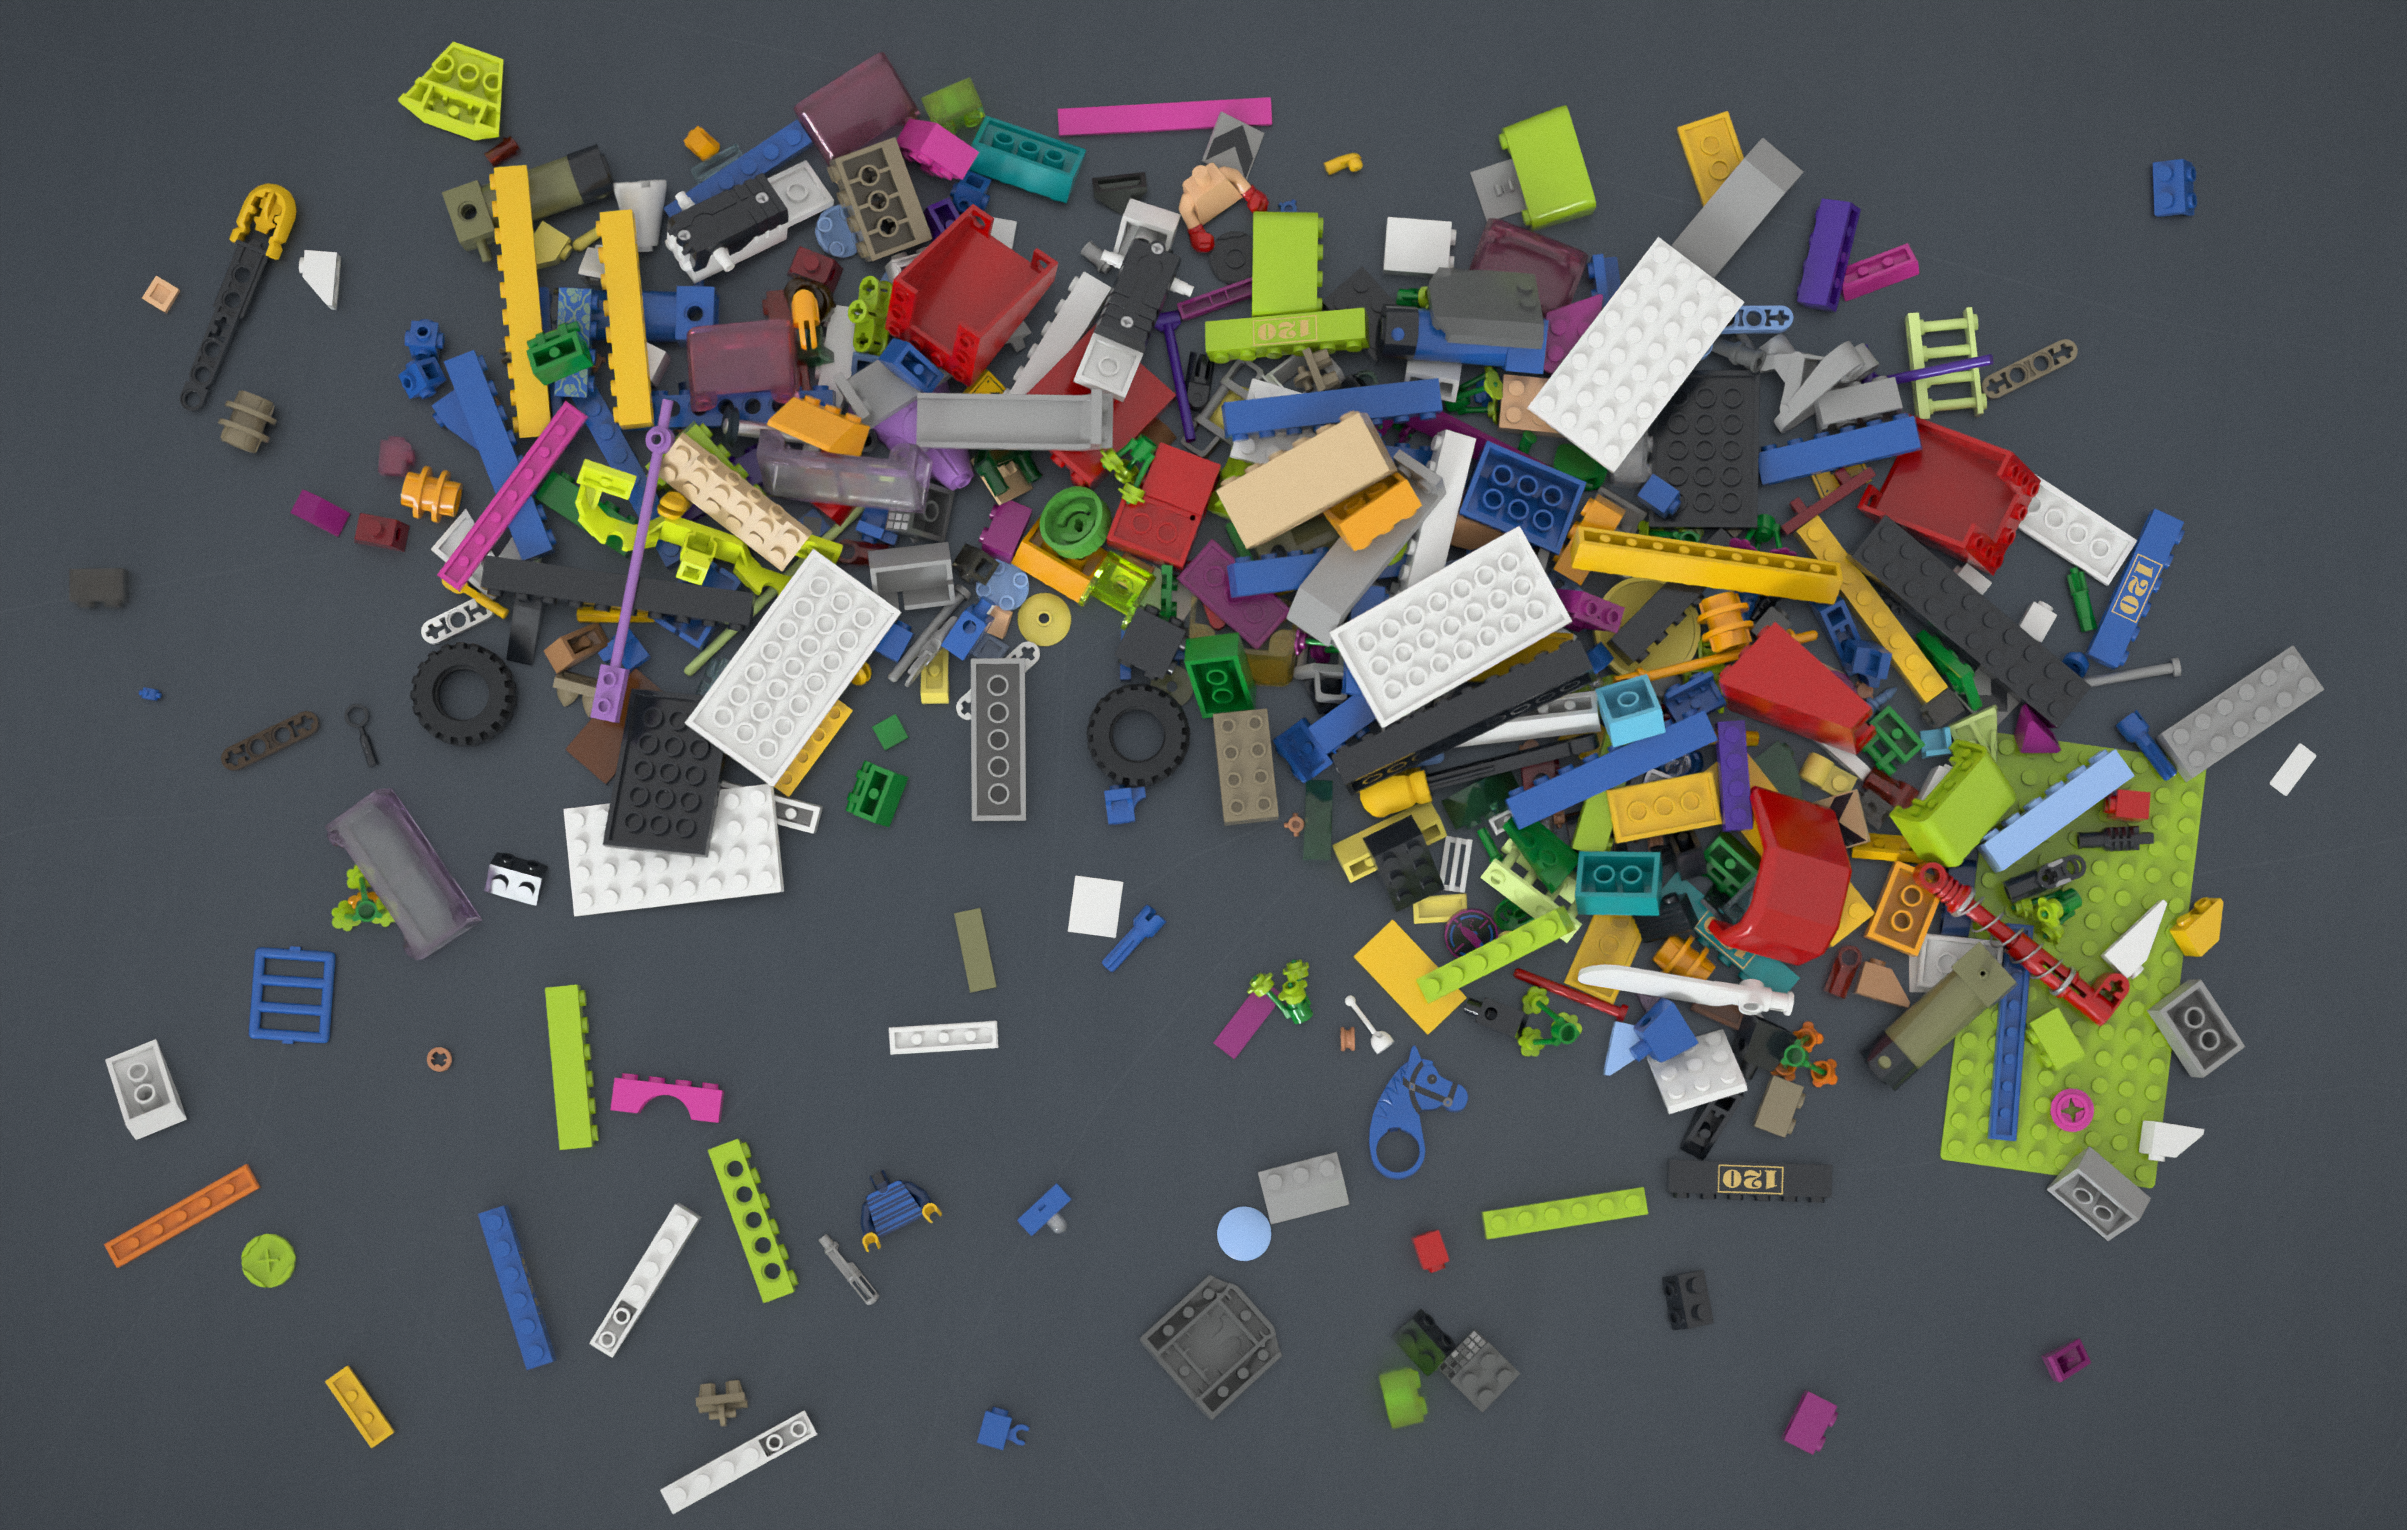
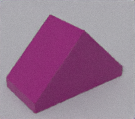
[290,489,351,538]
[2014,704,2061,753]
[2041,1338,2091,1382]

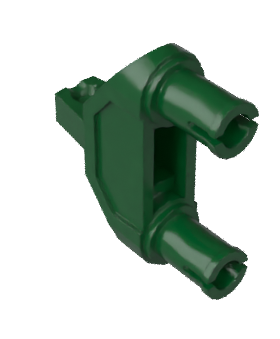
[974,449,1043,497]

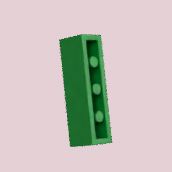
[535,471,639,559]

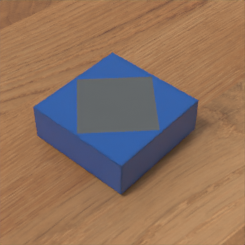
[797,508,830,537]

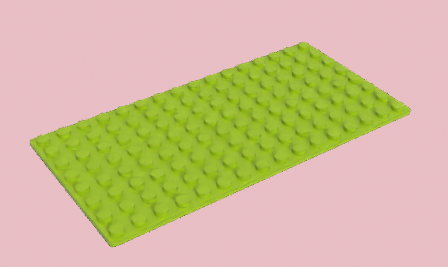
[1940,733,2206,1188]

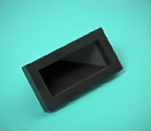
[1092,172,1147,216]

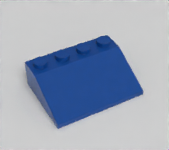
[1458,441,1587,555]

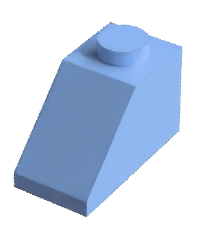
[1603,1021,1640,1076]

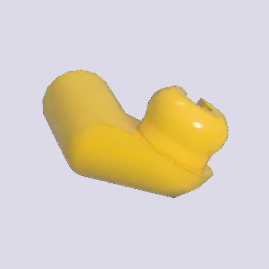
[1324,152,1363,175]

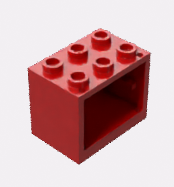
[1139,442,1221,523]
[1107,495,1202,573]

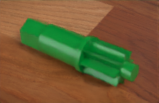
[2067,567,2097,632]

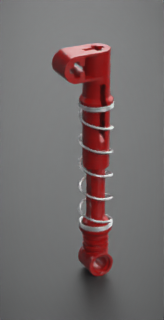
[1913,862,2130,1026]

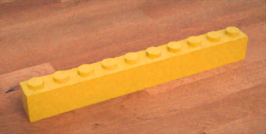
[489,165,551,438]
[1570,526,1843,604]

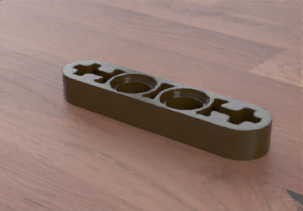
[221,711,320,771]

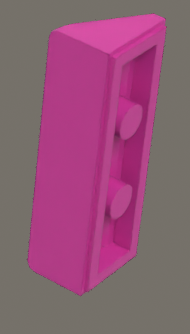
[1841,243,1919,301]

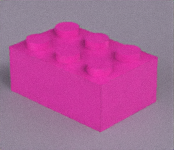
[897,119,979,180]

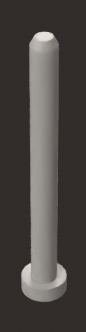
[888,583,972,682]
[2082,657,2181,687]

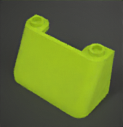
[1498,105,1596,232]

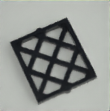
[1700,883,1745,925]

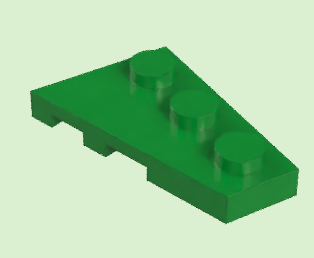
[1160,565,1178,618]
[1915,629,1983,712]
[1503,816,1579,894]

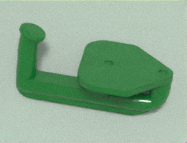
[1518,431,1608,492]

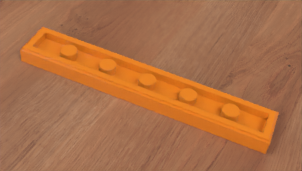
[104,1164,261,1268]

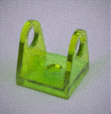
[1078,551,1157,631]

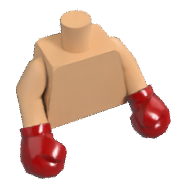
[1179,163,1269,253]

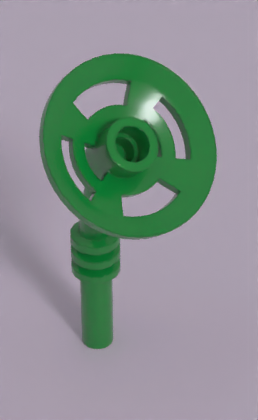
[1477,826,1535,931]

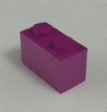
[979,500,1033,565]
[1781,1390,1838,1455]

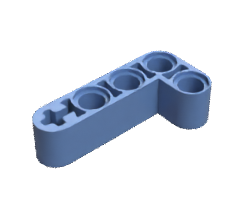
[1701,306,1794,360]

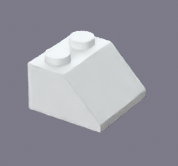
[1113,198,1181,257]

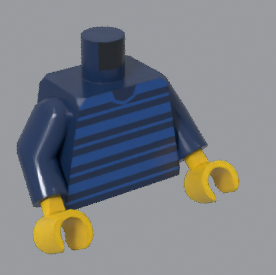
[860,1170,942,1252]

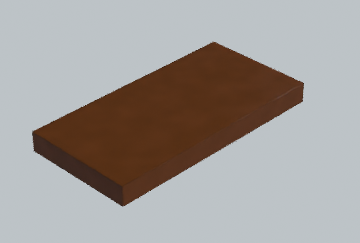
[565,668,663,785]

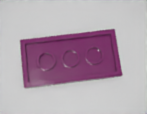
[1176,539,1290,651]

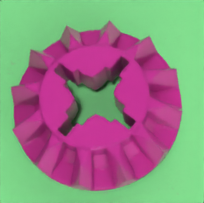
[2050,1089,2094,1132]

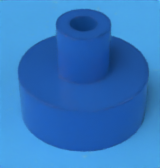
[2062,652,2089,678]

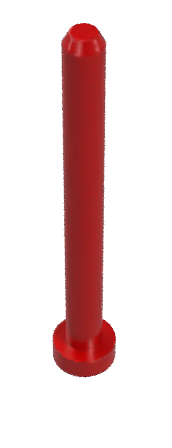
[1513,968,1629,1023]

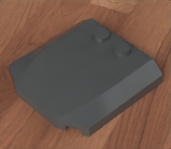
[1427,267,1544,349]
[1139,1275,1282,1420]

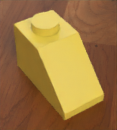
[534,221,573,269]

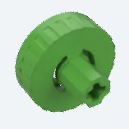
[1040,486,1112,559]

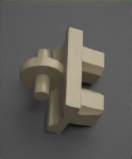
[1293,348,1341,393]
[696,1380,748,1427]

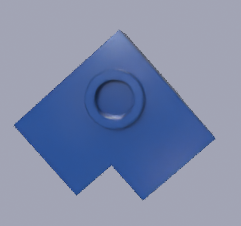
[856,502,899,548]
[598,628,652,673]
[1842,639,1892,688]
[1104,784,1146,825]

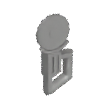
[905,616,958,687]

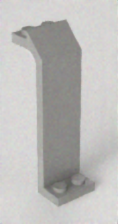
[1671,138,1804,278]
[832,321,1032,430]
[916,389,1113,452]
[1286,449,1447,648]

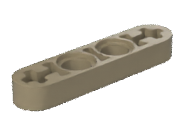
[1981,339,2078,400]

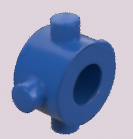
[1278,199,1297,212]
[139,687,162,701]

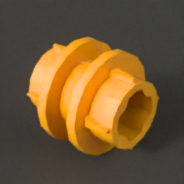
[401,466,463,523]
[1696,591,1755,654]
[1652,934,1716,980]

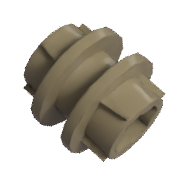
[218,390,277,453]

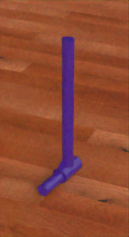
[1155,310,1196,443]
[1861,344,1994,384]

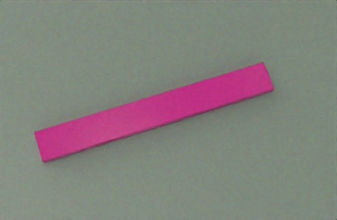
[1058,97,1272,137]
[437,401,588,592]

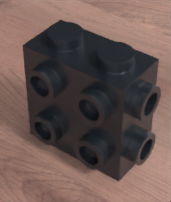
[1114,604,1190,681]

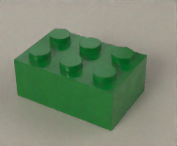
[1184,632,1257,718]

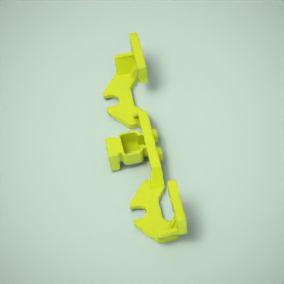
[575,459,843,596]

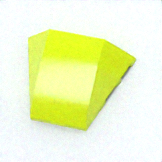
[398,42,503,140]

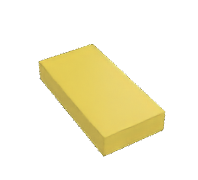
[1413,894,1467,924]

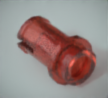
[484,135,520,167]

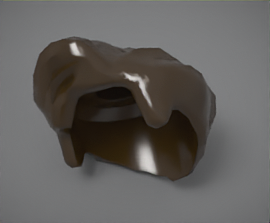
[784,277,836,324]

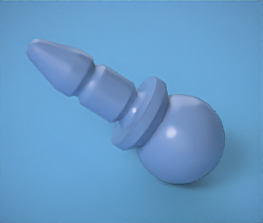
[1865,687,1897,723]

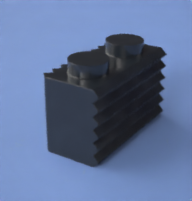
[1633,892,1699,944]

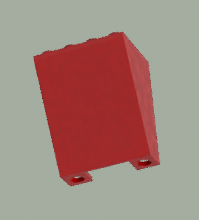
[885,204,1058,388]
[1026,324,1176,491]
[1857,414,2041,576]
[1718,622,1877,755]

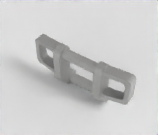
[1181,359,1265,459]
[1293,616,1347,704]

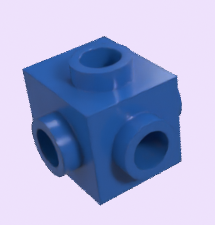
[950,170,991,217]
[405,319,445,361]
[398,356,446,399]

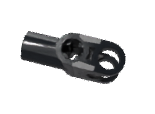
[2003,854,2086,904]

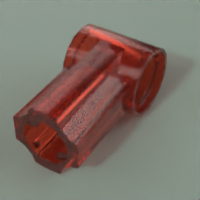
[838,539,889,566]
[1862,767,1920,810]
[1823,945,1862,999]

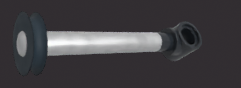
[721,406,878,459]

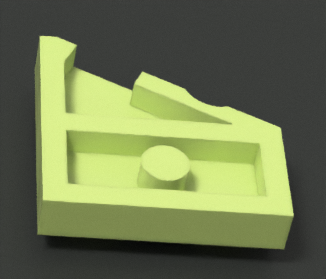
[1948,704,1997,763]

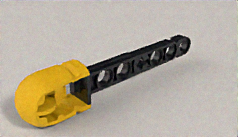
[180,183,296,412]
[1360,733,1600,817]

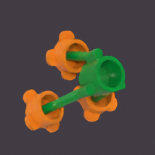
[1771,1021,1838,1088]

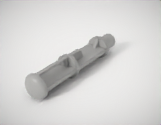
[818,1234,879,1305]

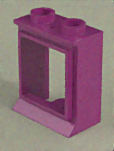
[1554,588,1625,634]

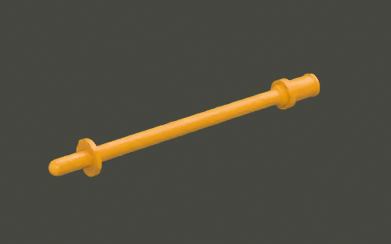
[1613,628,1818,684]

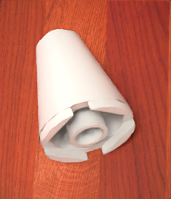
[613,180,667,252]

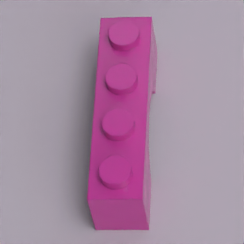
[611,1073,725,1123]

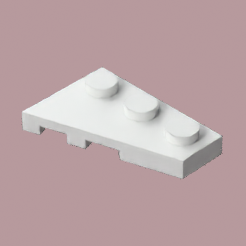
[431,509,497,600]

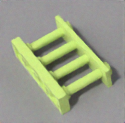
[1904,307,1987,421]
[1480,838,1582,943]

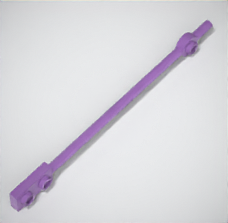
[590,399,675,723]

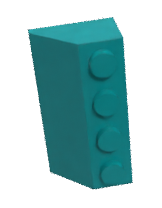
[969,116,1086,203]

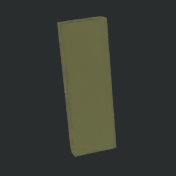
[954,908,997,993]

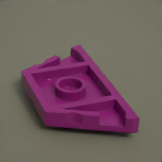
[1544,294,1603,374]

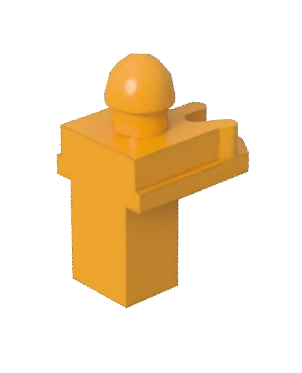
[683,126,720,162]

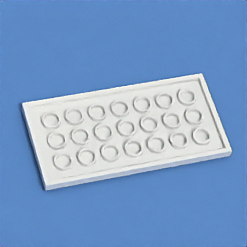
[1527,237,1744,473]
[1329,526,1572,728]
[685,549,901,787]
[564,784,784,916]

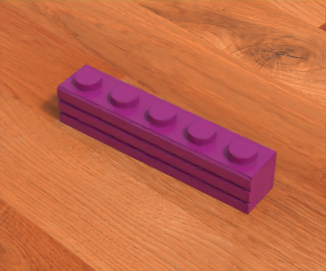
[1177,277,1252,322]

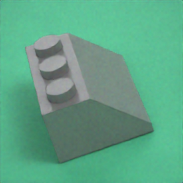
[1814,376,1903,435]
[2047,1146,2151,1241]
[1258,1152,1349,1224]

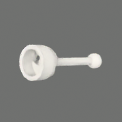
[1345,995,1395,1054]

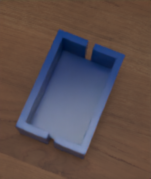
[654,562,744,651]

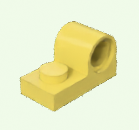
[921,647,949,704]
[1797,752,1858,796]

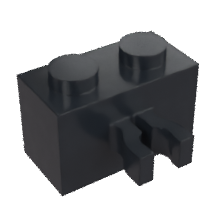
[1650,829,1708,881]

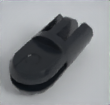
[1185,351,1215,411]

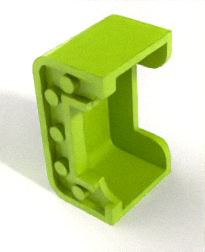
[1252,211,1323,317]
[1889,739,2017,867]

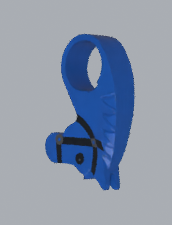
[1369,1045,1468,1180]

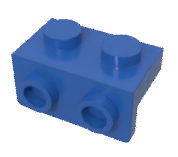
[2153,159,2197,217]
[1587,254,1621,311]
[1663,671,1726,723]
[1273,717,1334,783]

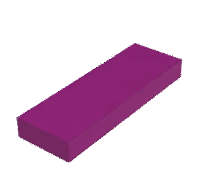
[1213,987,1280,1059]

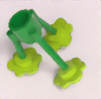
[1445,366,1503,425]
[331,862,400,931]
[1518,986,1582,1057]

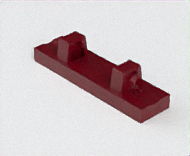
[1780,466,1876,538]

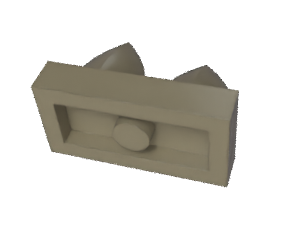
[553,670,598,718]

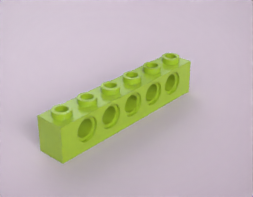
[708,1138,799,1303]

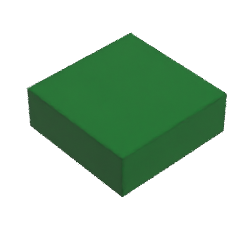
[872,714,909,751]

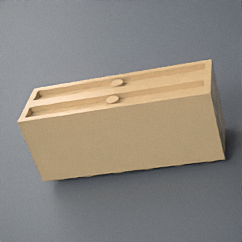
[1216,410,1398,549]

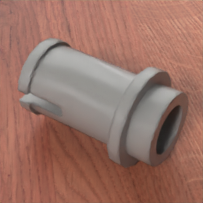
[1080,241,1113,274]

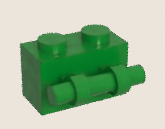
[526,321,594,386]
[1862,705,1926,777]
[845,760,909,827]
[1702,830,1761,899]

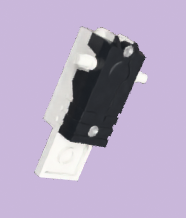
[665,160,834,284]
[1073,238,1194,402]

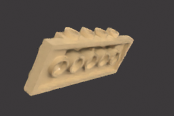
[659,433,813,571]

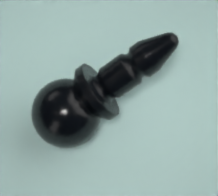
[1750,594,1783,621]

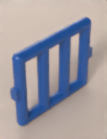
[249,946,336,1044]

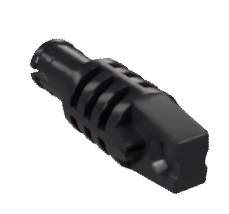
[2077,826,2154,852]

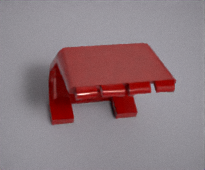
[1707,786,1852,966]

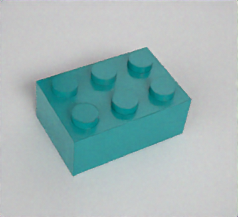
[1575,851,1663,916]

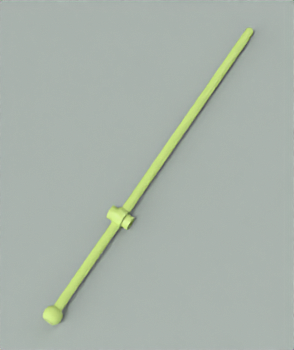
[684,458,913,676]

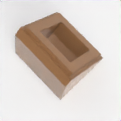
[1144,419,1177,447]

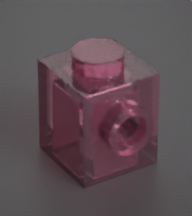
[378,436,415,477]

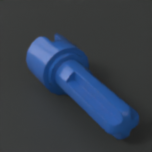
[2116,710,2177,781]
[1102,904,1167,972]

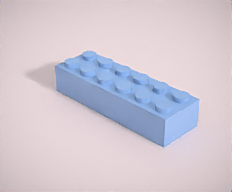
[1976,749,2135,873]

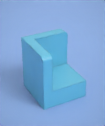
[1918,727,1952,759]

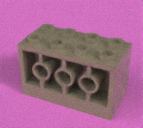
[827,137,932,262]
[1213,709,1279,826]

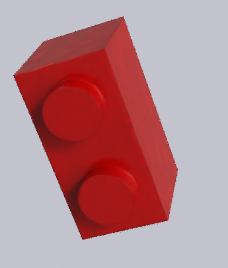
[2103,789,2151,822]
[1411,1229,1450,1273]

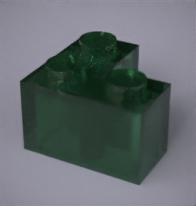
[1441,771,1519,830]

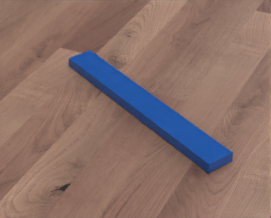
[1987,923,2034,1141]

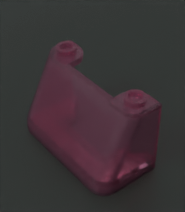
[793,52,921,167]
[1469,218,1588,319]
[686,319,800,412]

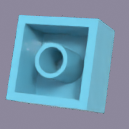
[1595,674,1666,747]

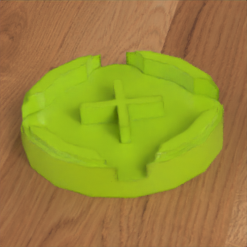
[241,1234,296,1288]

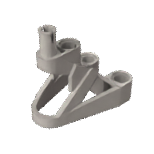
[1730,333,1880,433]

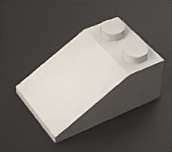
[105,1039,187,1140]

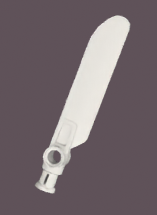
[1578,964,1794,1016]

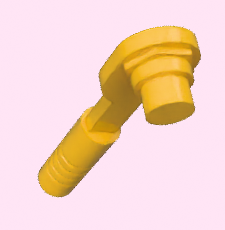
[442,579,509,619]

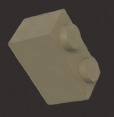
[1752,1075,1806,1138]

